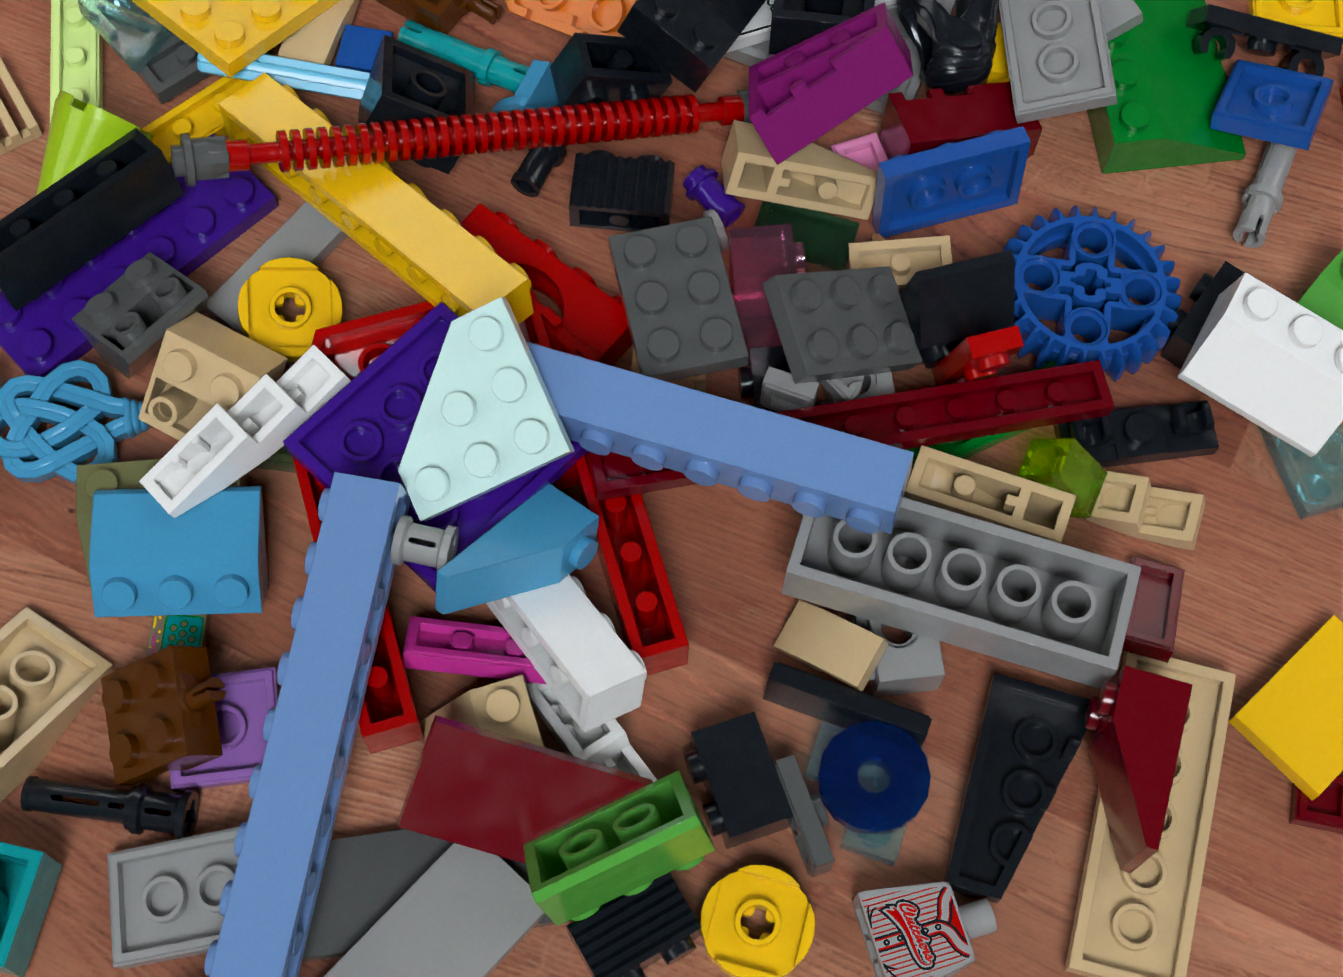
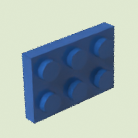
[872,126,1031,238]

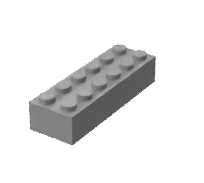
[781,497,1142,689]

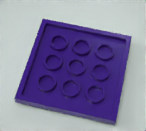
[283,302,586,593]

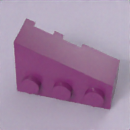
[749,2,913,165]

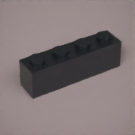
[0,128,184,312]

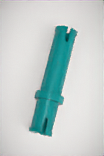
[398,19,529,93]

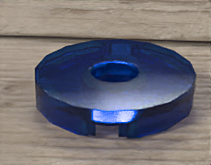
[817,721,931,835]

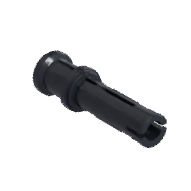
[20,776,199,839]

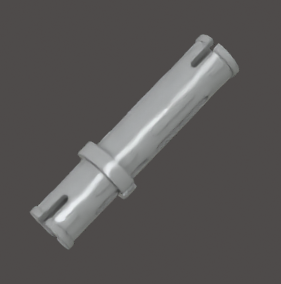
[1233,142,1298,248]

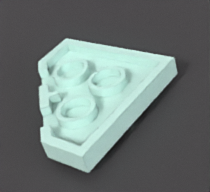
[398,297,575,521]

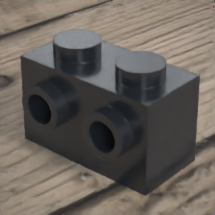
[550,33,672,109]

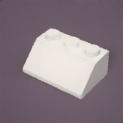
[1177,272,1343,457]

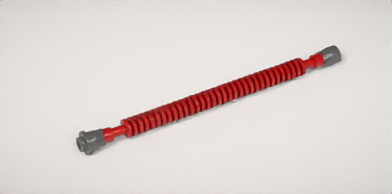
[170,89,752,187]

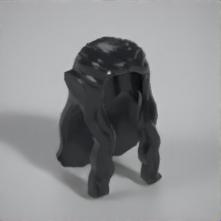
[897,0,999,94]

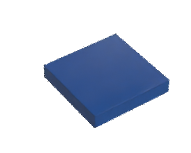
[1210,59,1334,150]

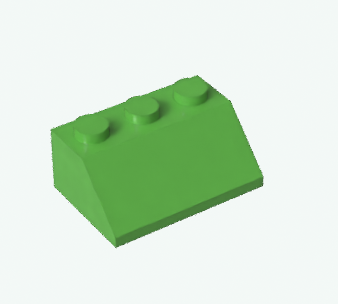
[523,770,715,926]

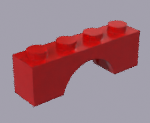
[460,203,633,366]

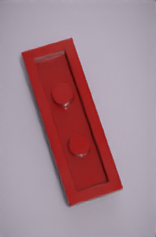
[932,325,1024,386]

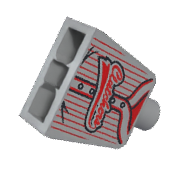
[852,882,997,977]

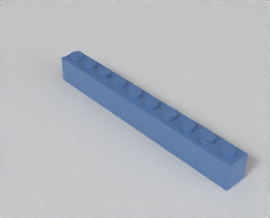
[204,472,411,977]

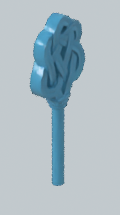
[0,360,150,486]

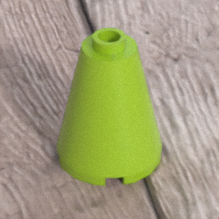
[36,90,154,195]

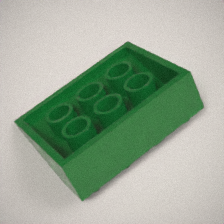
[1087,0,1246,174]

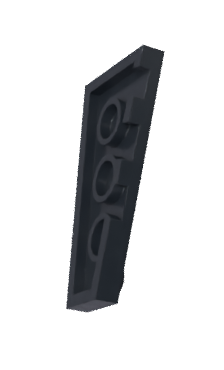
[944,673,1091,903]

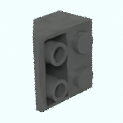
[72,252,209,379]

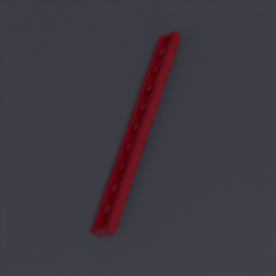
[586,360,1115,501]

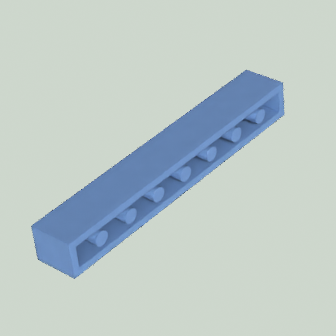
[526,342,914,534]

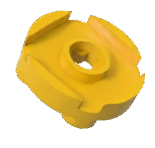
[237,257,342,362]
[700,865,815,977]

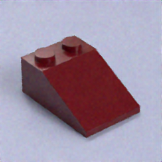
[1084,665,1193,873]

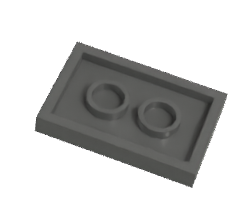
[608,217,749,382]
[762,266,922,384]

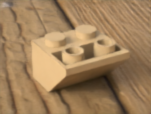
[138,312,288,441]

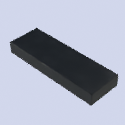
[763,662,932,755]

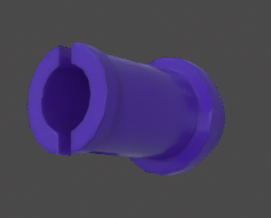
[683,165,745,228]

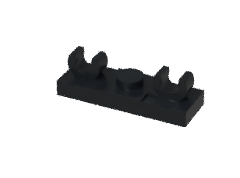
[1187,4,1343,77]
[1053,400,1219,472]

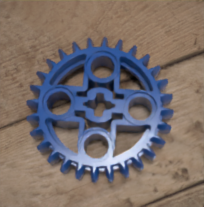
[1003,205,1182,382]

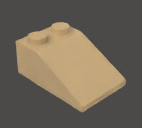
[0,607,113,803]

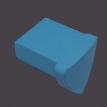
[491,60,559,116]

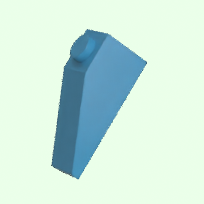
[435,483,599,615]

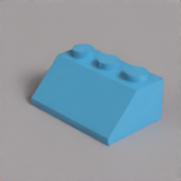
[89,486,269,617]

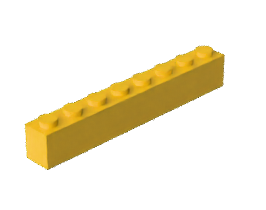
[218,73,534,324]

